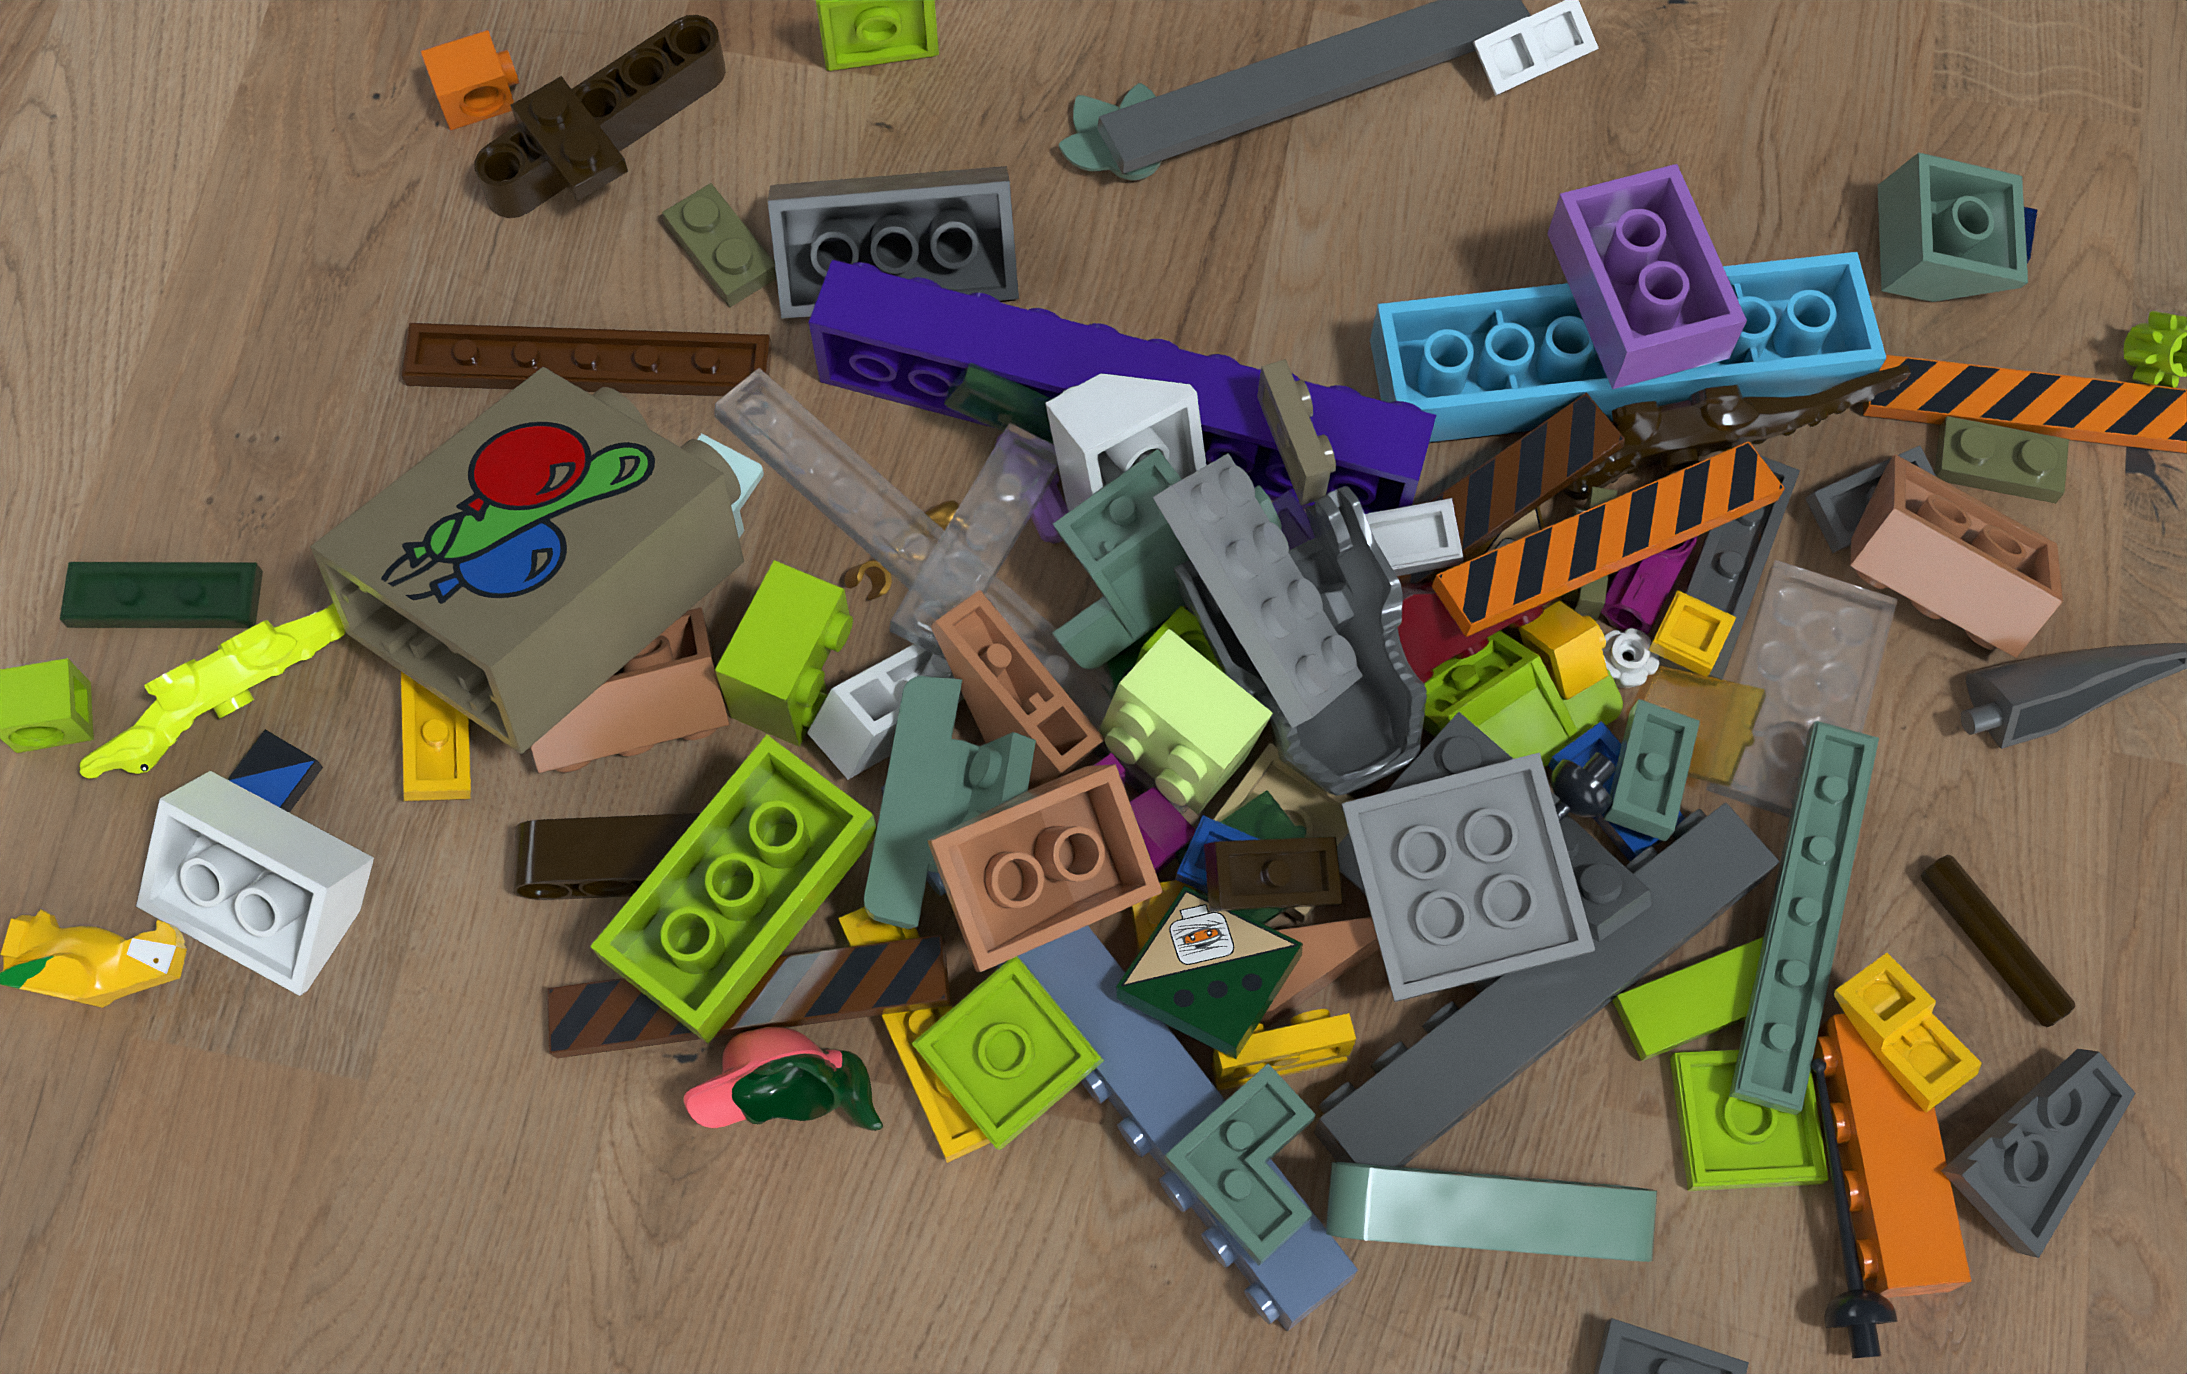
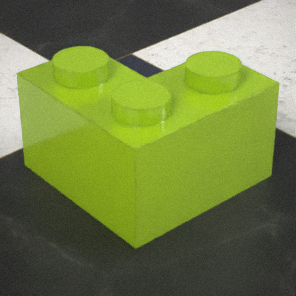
[715,560,853,747]

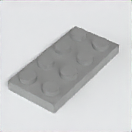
[1153,453,1363,728]

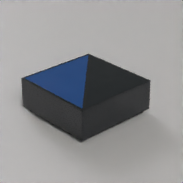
[227,729,323,813]

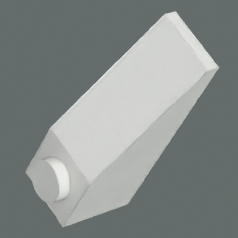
[807,633,964,780]

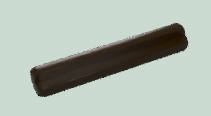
[1921,855,2076,1027]

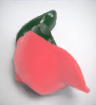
[684,1027,883,1131]

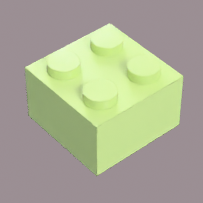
[1099,629,1273,814]

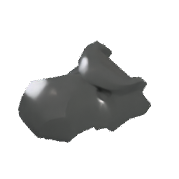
[1173,486,1427,796]

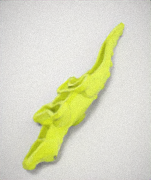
[79,603,345,779]

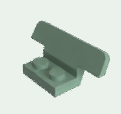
[1053,449,1281,669]
[864,676,1036,929]

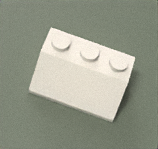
[1045,373,1207,512]
[136,771,374,996]

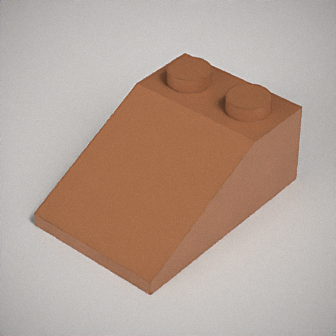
[927,764,1163,972]

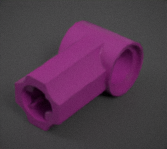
[1601,536,1698,635]

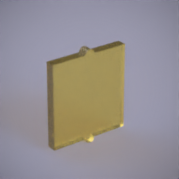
[1644,665,1766,787]

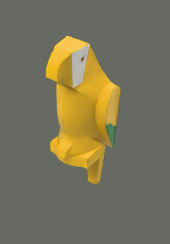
[0,909,187,1008]

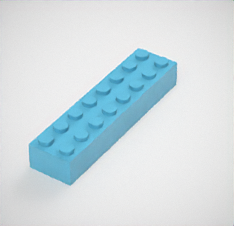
[1370,252,1886,442]

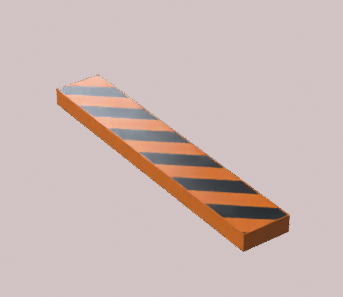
[1863,355,2187,453]
[1432,441,1785,637]

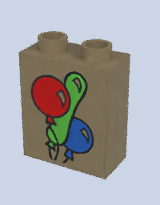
[310,367,744,754]

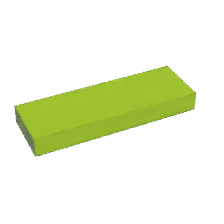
[1613,937,1764,1061]

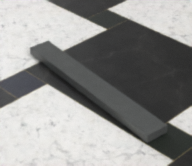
[1097,0,1531,174]

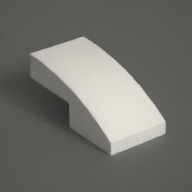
[1472,0,1599,96]

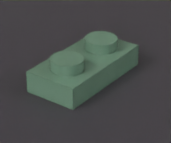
[1603,699,1700,842]

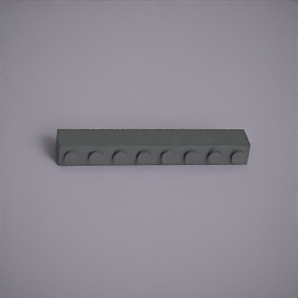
[1314,802,1780,1167]

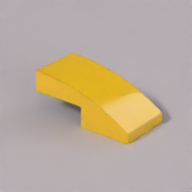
[1834,953,1982,1113]

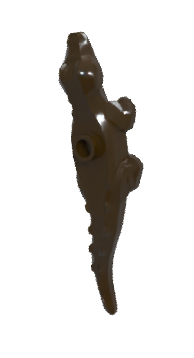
[1563,365,1911,500]

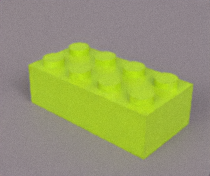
[590,734,877,1044]

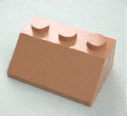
[1850,454,2063,658]
[531,607,730,773]

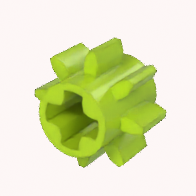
[2123,311,2187,388]

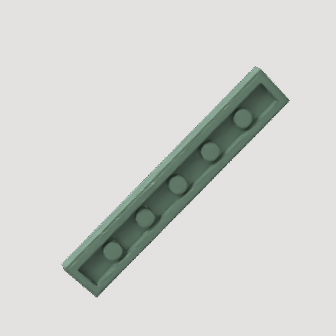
[1729,720,1879,1115]

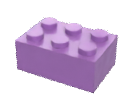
[1547,164,1747,389]

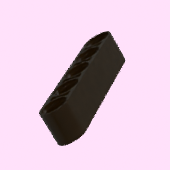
[474,15,726,218]
[513,813,701,900]

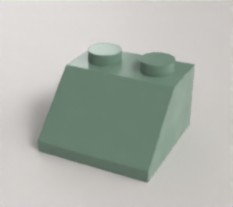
[1878,152,2028,302]

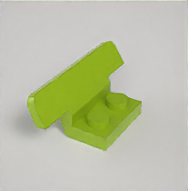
[1423,631,1623,767]

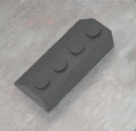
[768,166,1019,319]

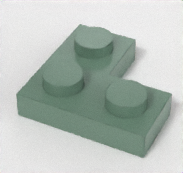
[1164,1063,1316,1266]

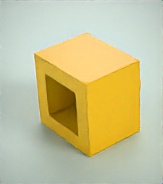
[1519,600,1609,700]

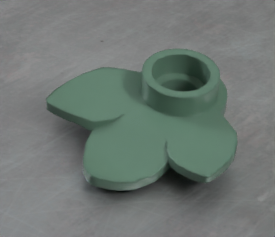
[1059,83,1162,180]

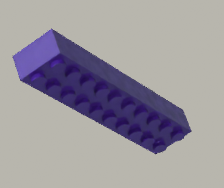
[808,260,1436,514]

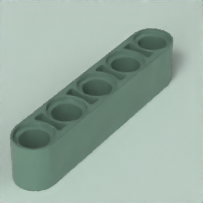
[1326,1162,1657,1262]

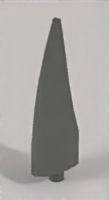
[1961,643,2187,749]

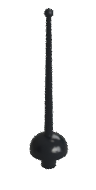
[1551,753,1616,823]
[1812,1058,1898,1359]

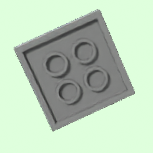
[1342,752,1595,1002]

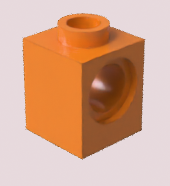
[421,30,520,131]

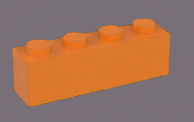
[1812,1014,1971,1298]

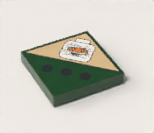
[1116,886,1303,1059]

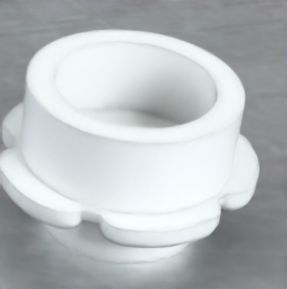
[1602,628,1660,688]

